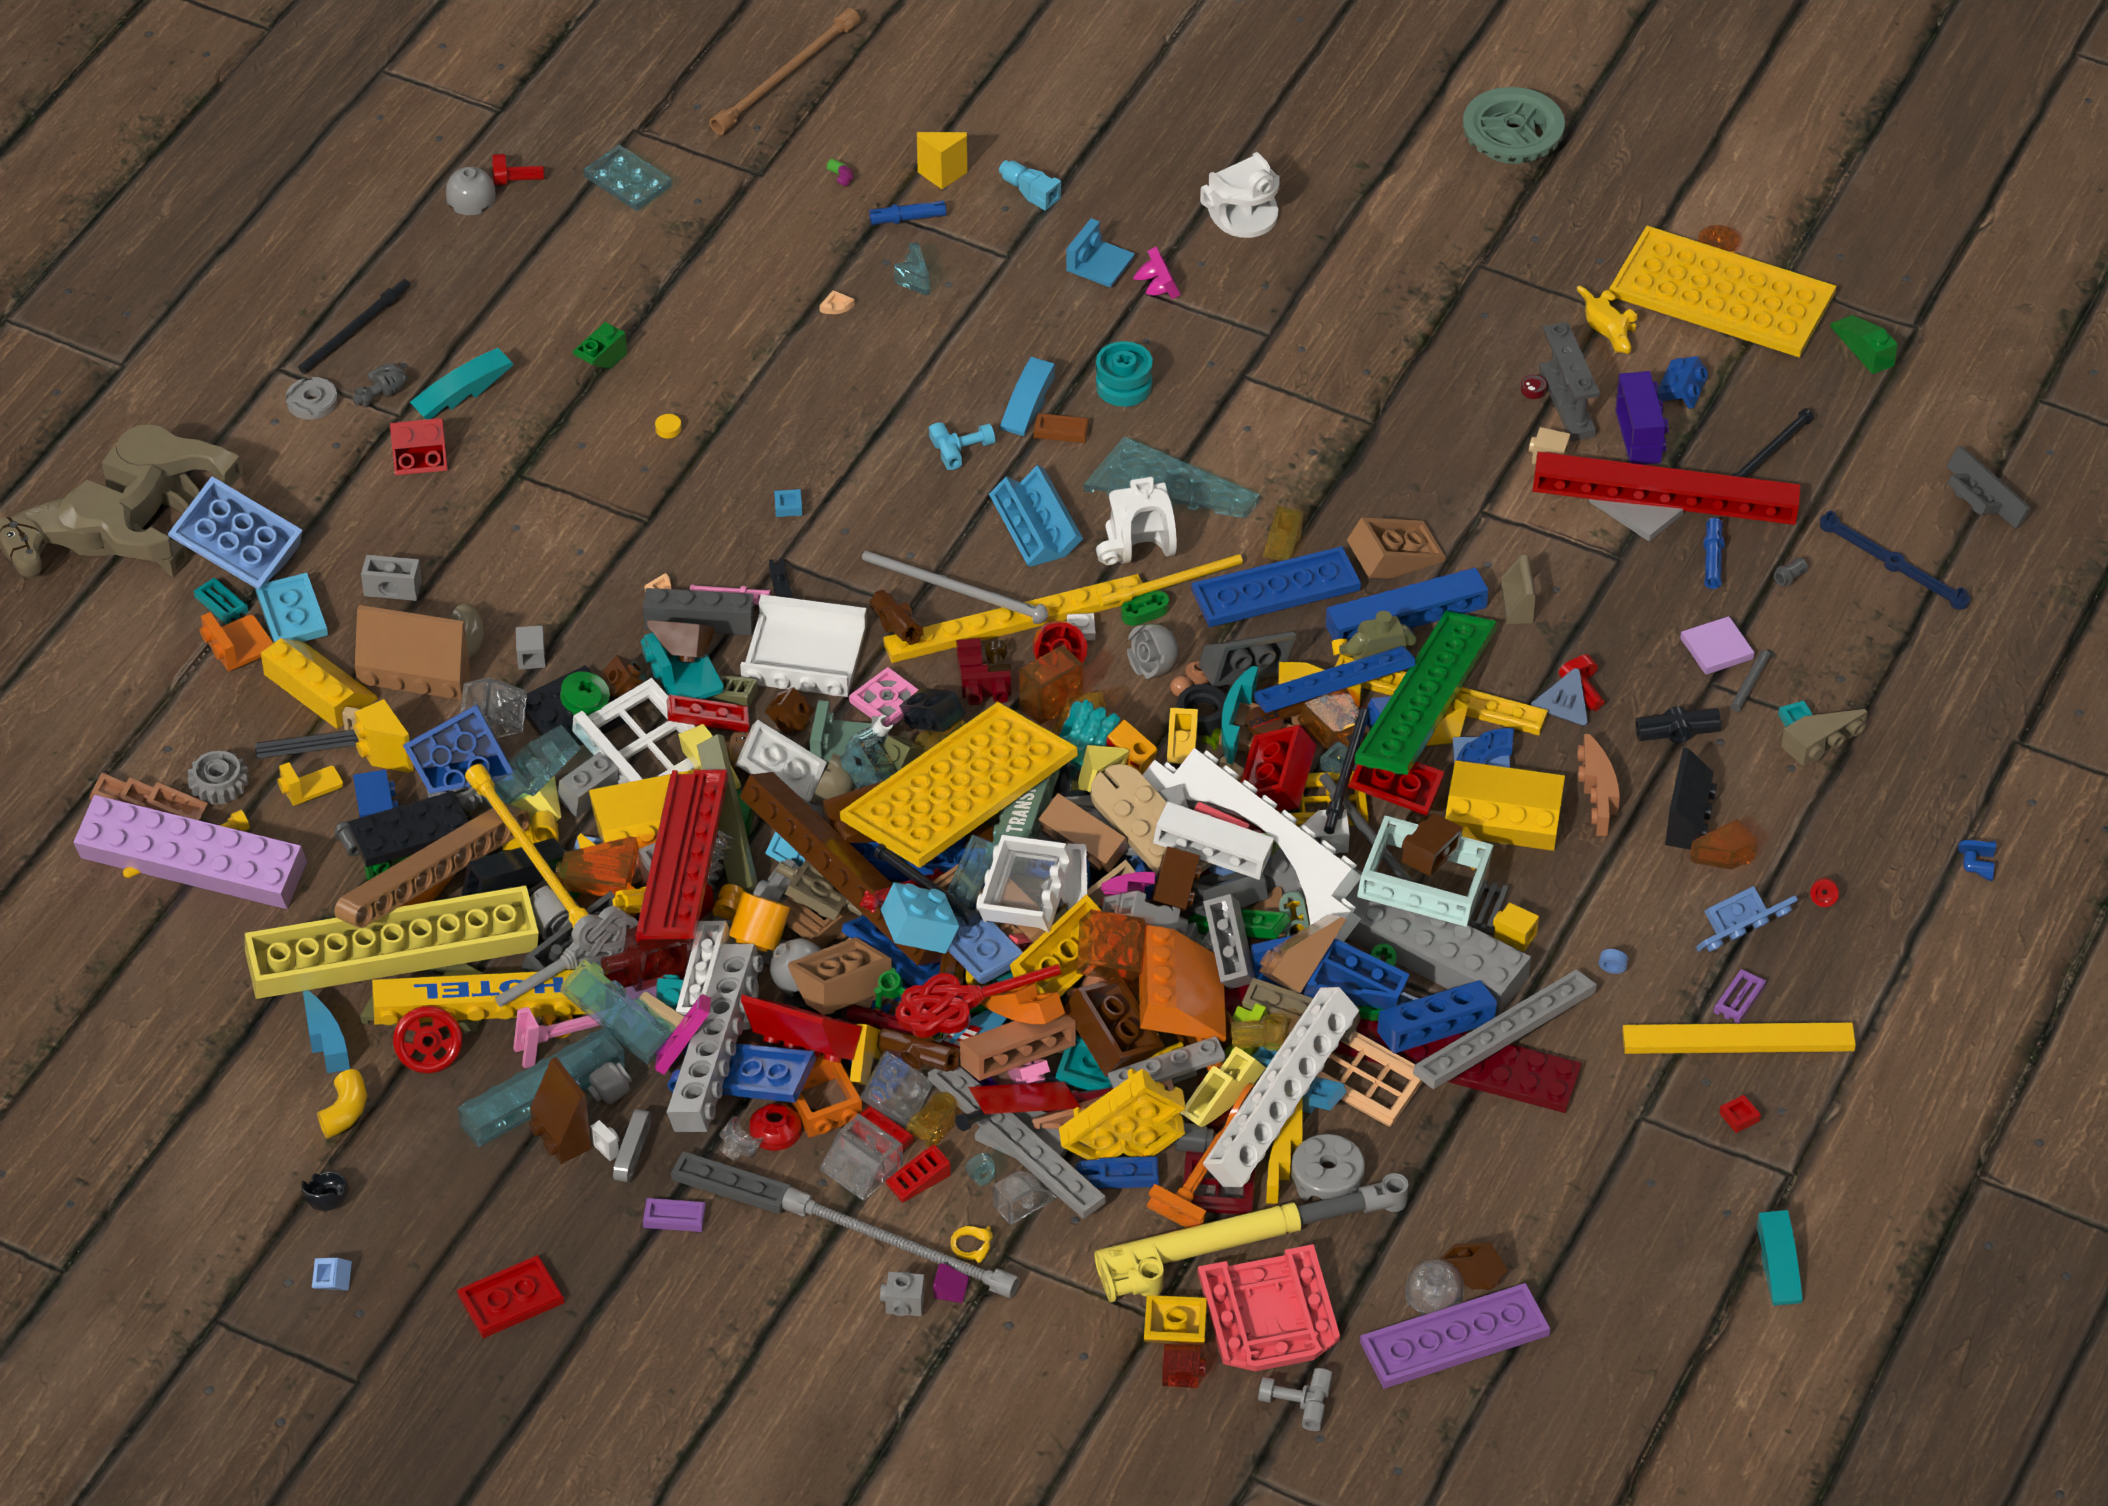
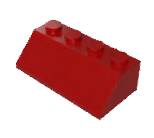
[741,995,862,1063]

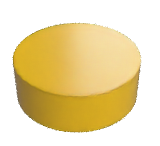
[655,414,682,439]

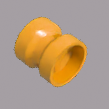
[713,884,746,921]

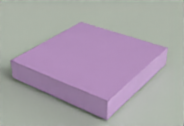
[1680,616,1754,675]

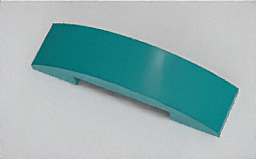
[1221,666,1258,765]

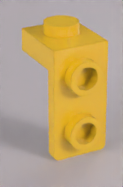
[277,762,343,806]

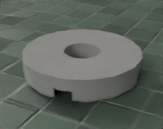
[286,377,338,420]

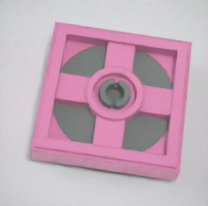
[849,667,919,727]

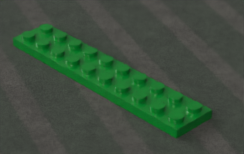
[1355,611,1497,775]

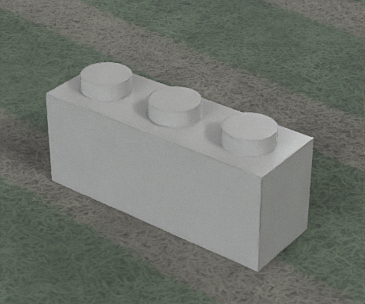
[1203,894,1256,989]

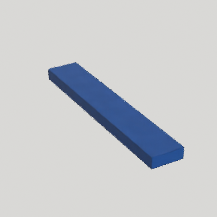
[1254,646,1415,713]

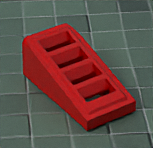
[886,1145,951,1203]

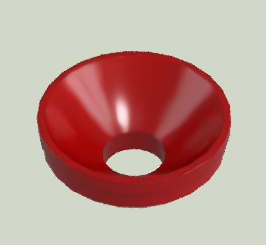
[749,1103,802,1151]

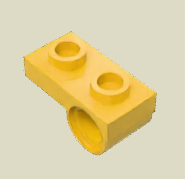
[502,811,559,850]

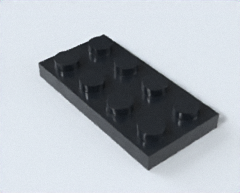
[347,791,469,867]

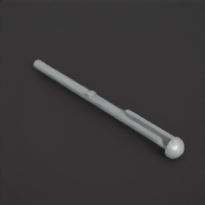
[862,551,1048,624]

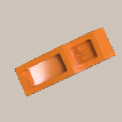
[980,983,1065,1024]

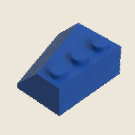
[403,705,517,794]

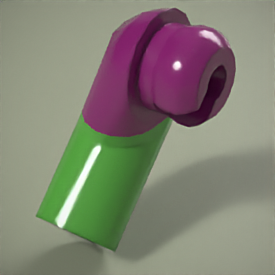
[827,159,854,187]

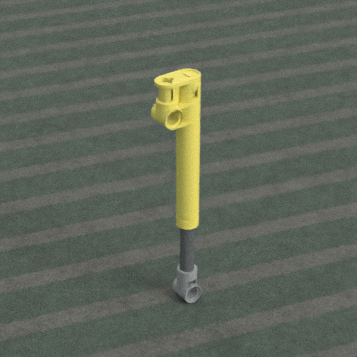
[1094,1173,1408,1303]

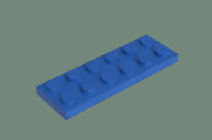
[1191,546,1361,627]

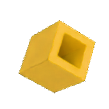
[1493,902,1539,953]

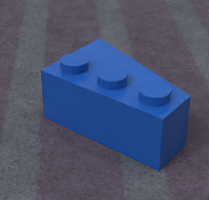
[1304,938,1410,1009]

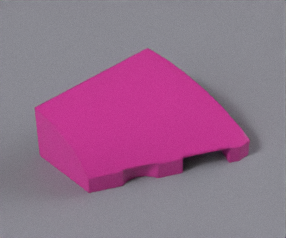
[1101,872,1155,897]

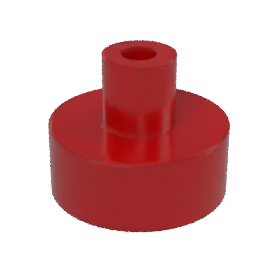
[1810,877,1839,907]

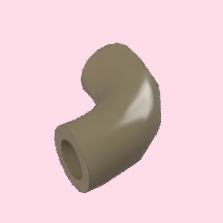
[451,603,485,659]

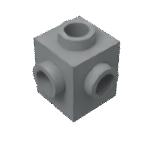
[880,1271,925,1316]

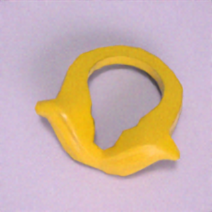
[950,1226,993,1263]

